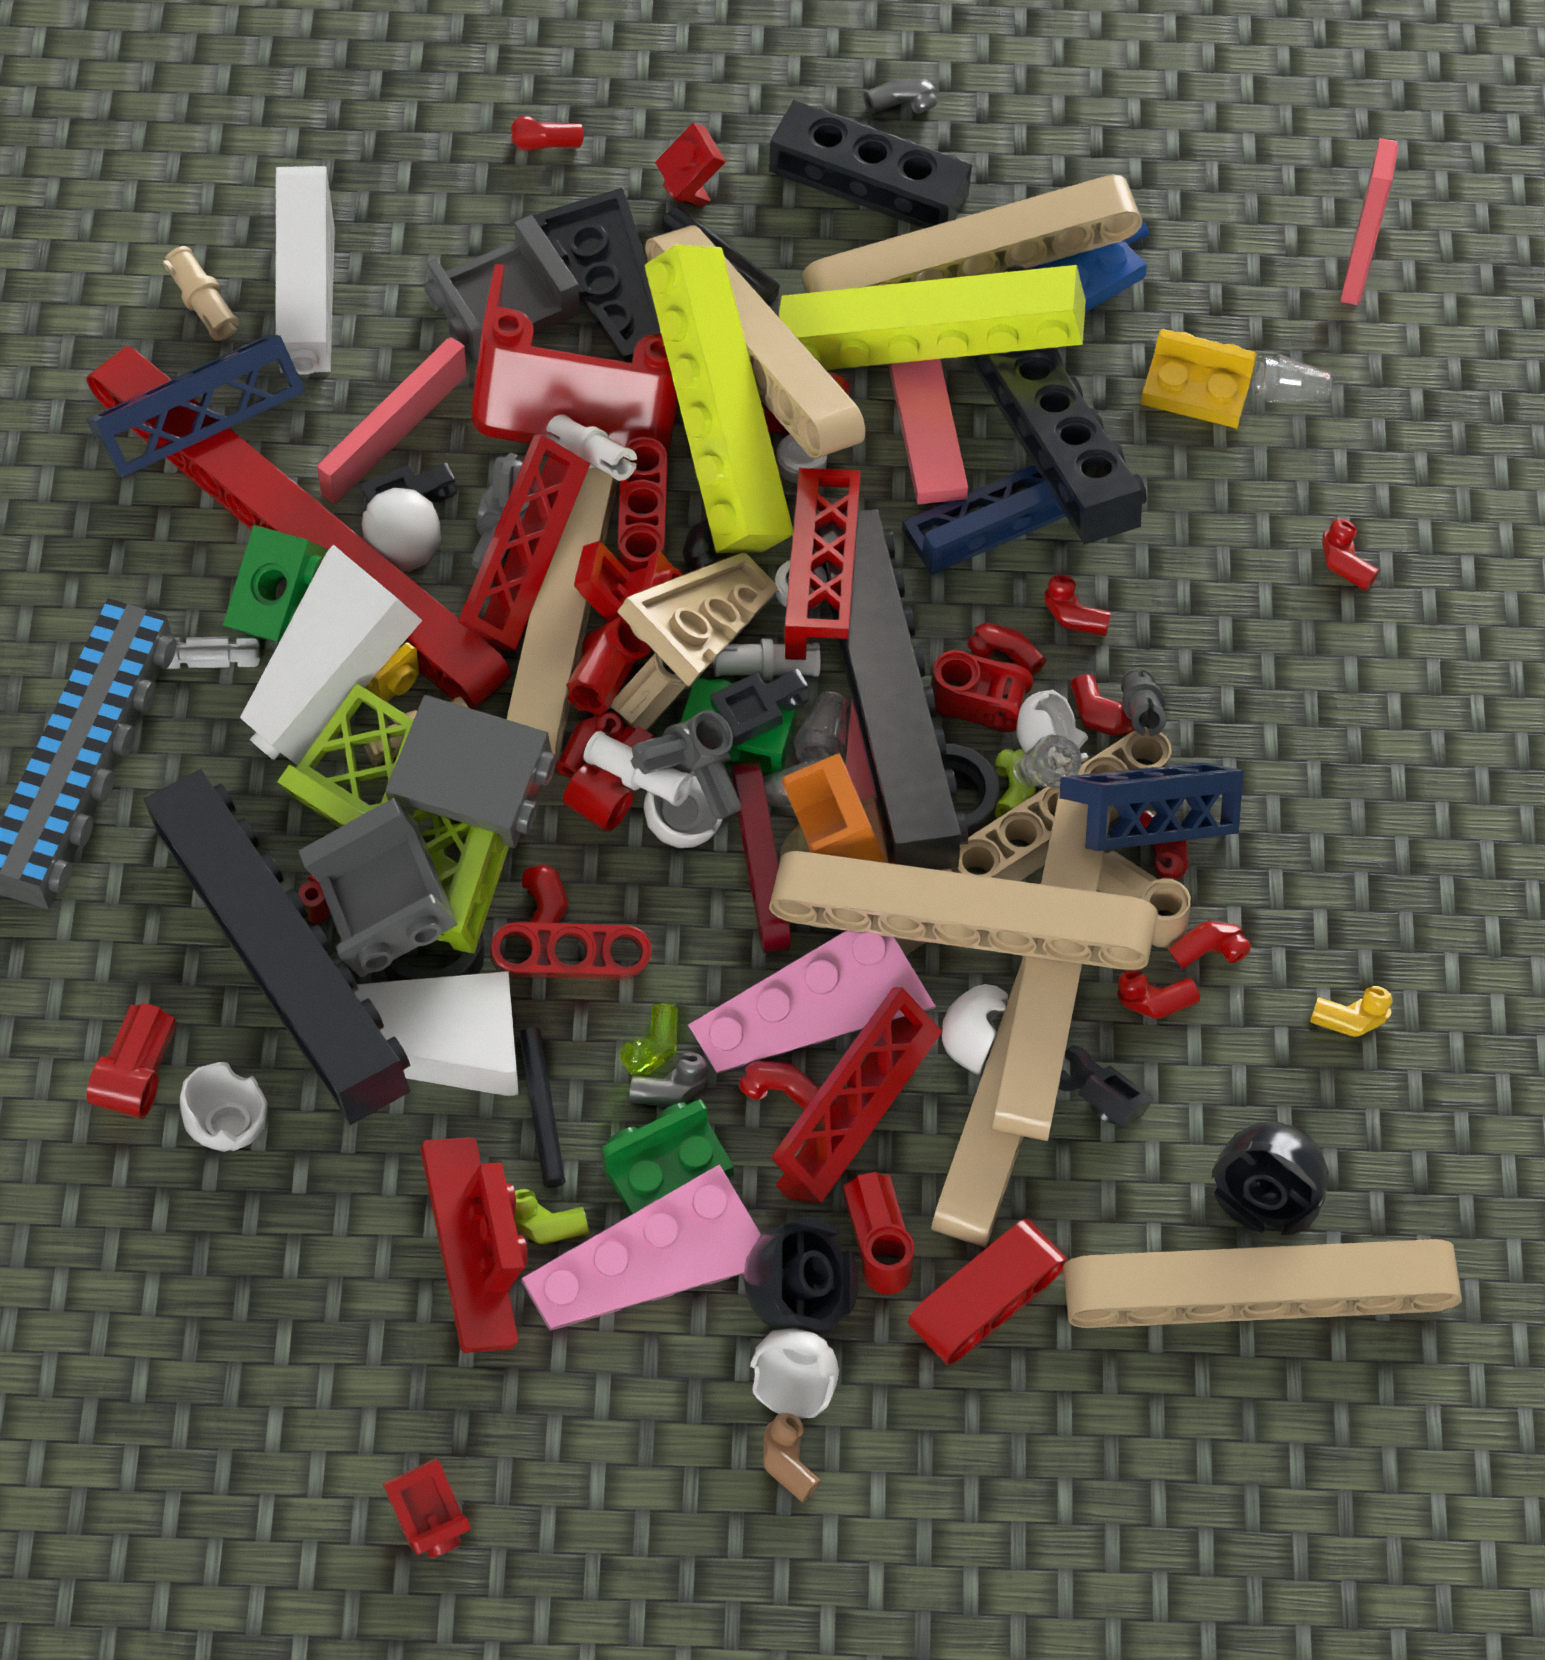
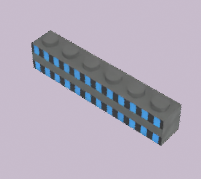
[0,598,176,910]

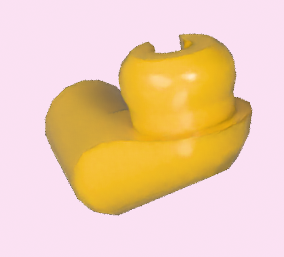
[1310,986,1393,1037]

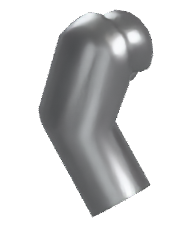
[863,79,937,114]
[629,1052,708,1107]

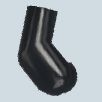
[682,518,718,572]

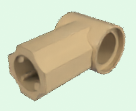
[609,652,700,731]
[1096,850,1191,948]

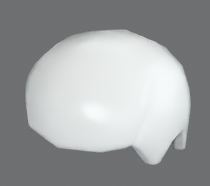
[362,488,441,572]
[1016,690,1088,770]
[643,776,723,848]
[942,984,1008,1075]
[180,1062,268,1152]
[750,1328,839,1419]

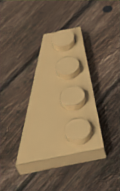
[617,552,778,687]

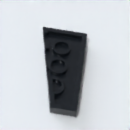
[532,187,661,363]

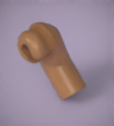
[763,1413,822,1503]

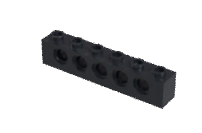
[967,348,1147,545]

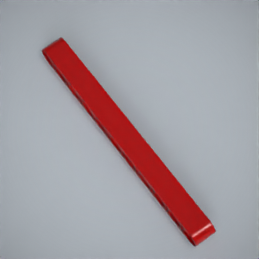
[86,345,511,710]

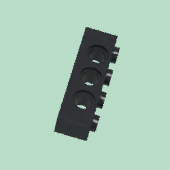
[769,100,972,229]

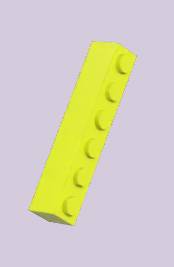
[644,244,793,553]
[779,265,1086,370]

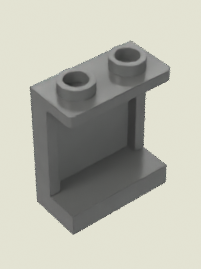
[423,215,580,361]
[385,695,557,848]
[298,798,458,978]

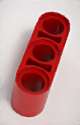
[618,437,668,572]
[489,922,652,980]
[907,1218,1068,1366]

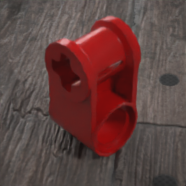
[930,650,1034,732]

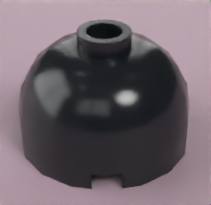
[1212,1121,1329,1235]
[743,1217,859,1334]

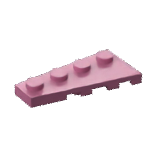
[688,931,936,1074]
[521,1164,761,1331]

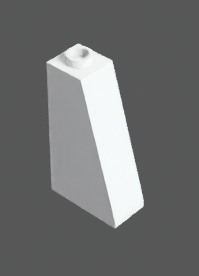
[276,166,335,375]
[240,545,422,765]
[354,971,519,1096]

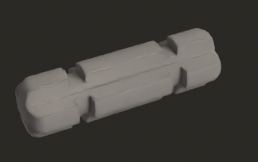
[162,636,261,669]

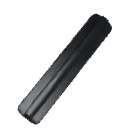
[661,207,780,306]

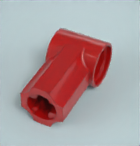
[566,616,651,715]
[562,726,654,832]
[86,1003,177,1119]
[842,1172,914,1295]

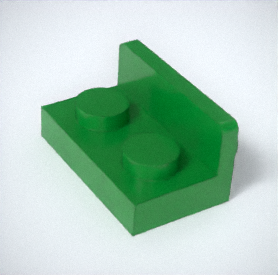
[602,1099,734,1216]

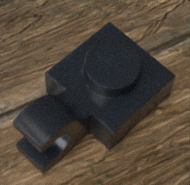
[361,463,457,503]
[710,669,809,747]
[1058,1045,1154,1127]

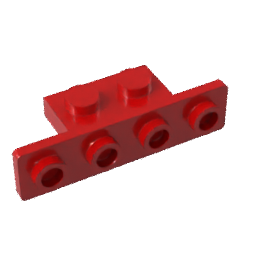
[420,1137,527,1353]

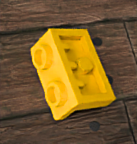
[1140,329,1257,429]

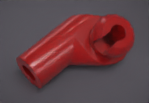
[511,116,584,151]
[1322,519,1380,591]
[1044,575,1111,637]
[967,622,1047,675]
[1070,674,1135,736]
[555,712,624,778]
[1139,809,1189,880]
[521,864,569,923]
[298,875,331,924]
[1167,921,1251,970]
[1117,970,1200,1019]
[739,1060,820,1110]

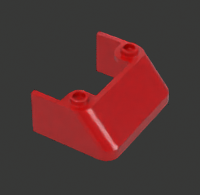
[471,264,678,453]

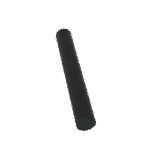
[519,1027,566,1188]

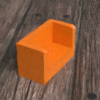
[781,753,885,862]

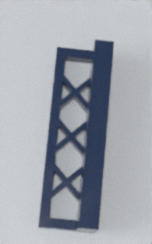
[86,335,306,478]
[902,465,1066,575]
[1059,762,1244,851]

